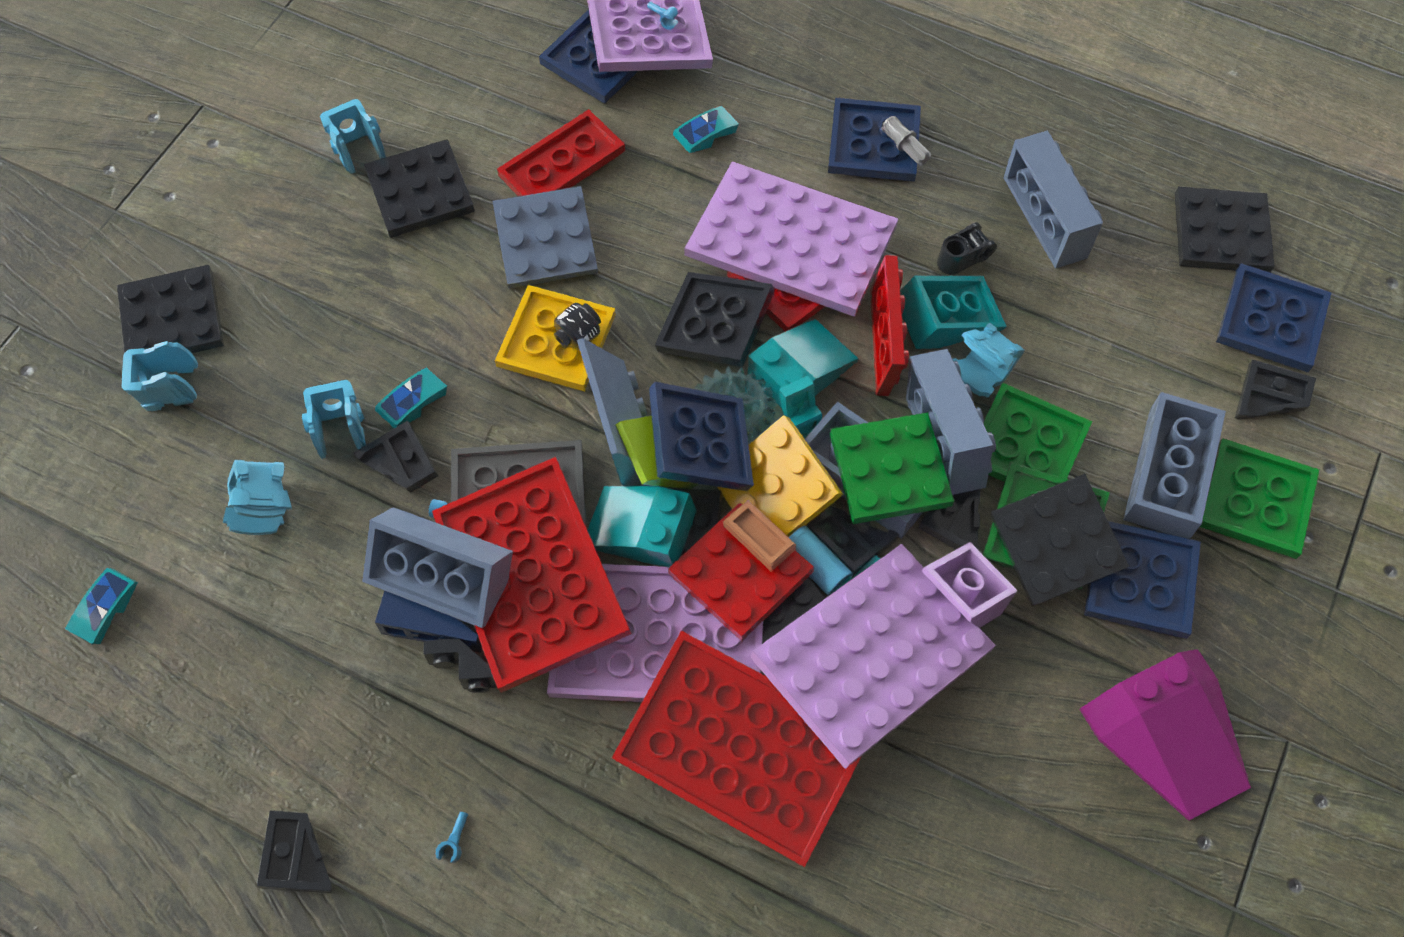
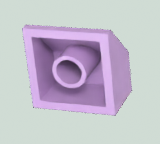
[922,542,1017,628]

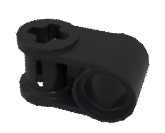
[937,222,997,275]

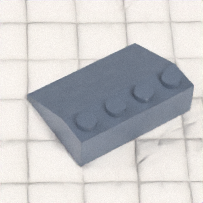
[577,338,653,486]

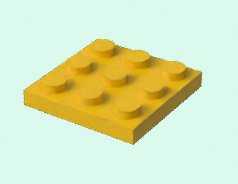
[495,285,616,392]
[718,415,843,537]

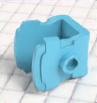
[320,99,386,174]
[953,323,1025,397]
[122,341,198,411]
[302,380,366,459]
[223,460,292,535]

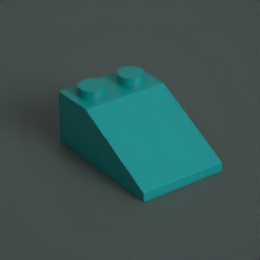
[900,276,1007,349]
[747,319,859,408]
[588,486,697,567]

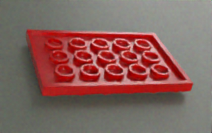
[432,457,632,693]
[612,630,862,867]

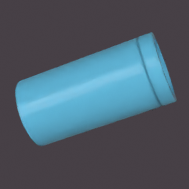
[789,526,853,596]

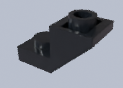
[423,639,497,693]

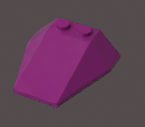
[1079,649,1251,821]

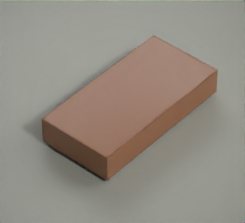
[723,500,796,571]

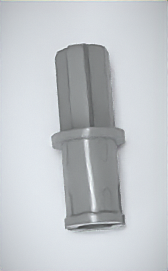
[881,116,931,165]

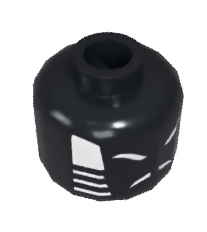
[554,303,601,350]

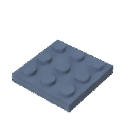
[492,186,598,288]

